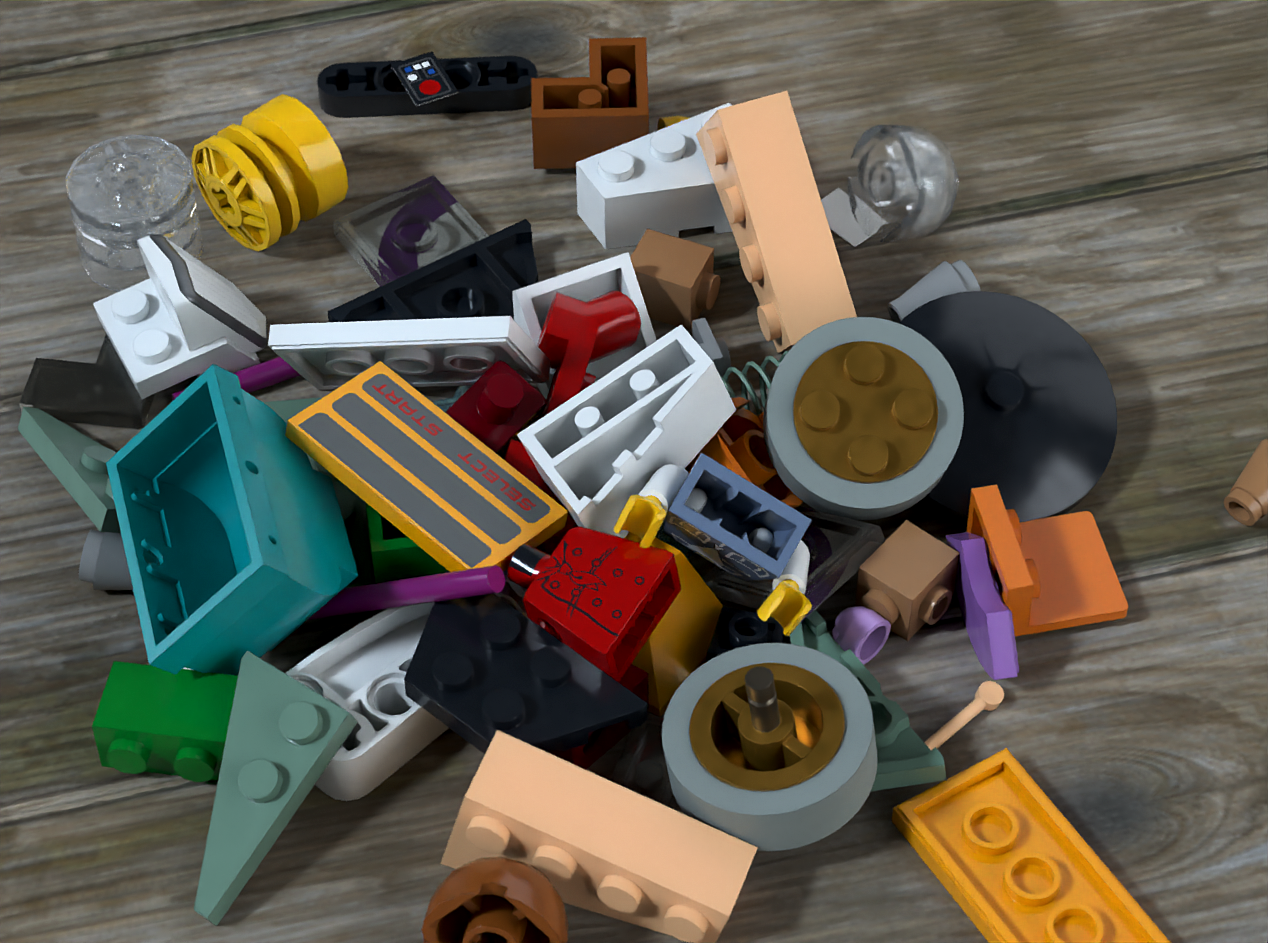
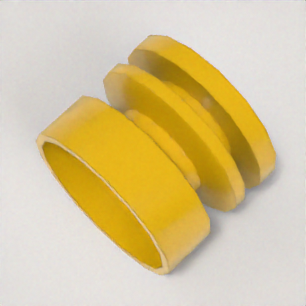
[191,94,349,252]

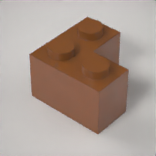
[531,37,649,169]

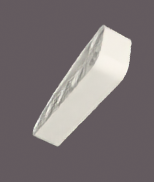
[285,568,528,801]

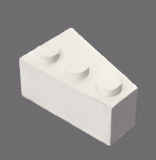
[576,103,732,249]
[517,325,736,538]

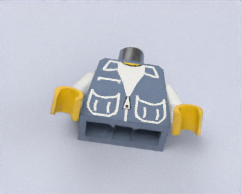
[613,453,812,637]

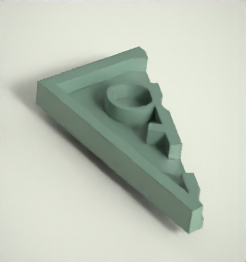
[18,407,121,533]
[194,650,358,926]

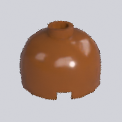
[421,857,568,943]

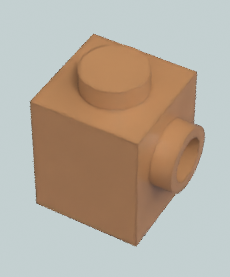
[630,229,720,331]
[855,520,960,641]

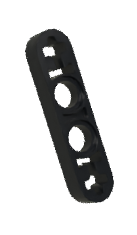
[317,56,538,118]

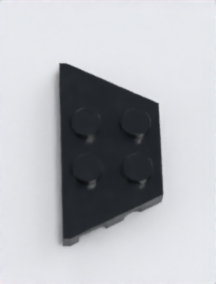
[328,219,538,322]
[404,570,648,754]

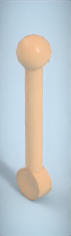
[924,681,1004,750]

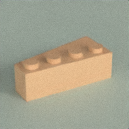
[696,91,857,353]
[440,730,758,943]

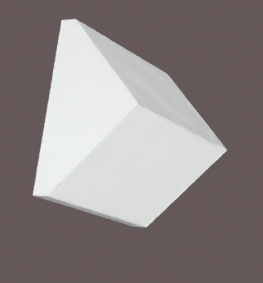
[512,252,657,399]

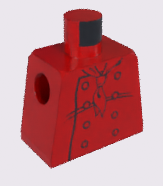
[507,526,681,682]

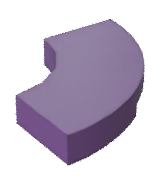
[946,532,1019,680]

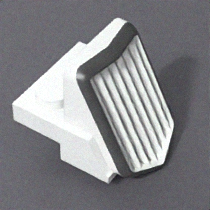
[93,234,267,399]

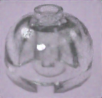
[848,124,959,243]

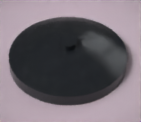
[899,291,1117,527]

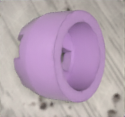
[832,606,891,665]

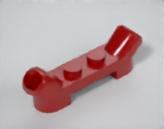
[503,290,641,553]

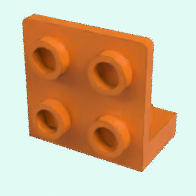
[966,484,1128,637]

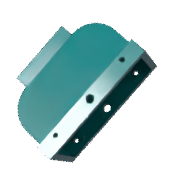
[106,364,359,676]

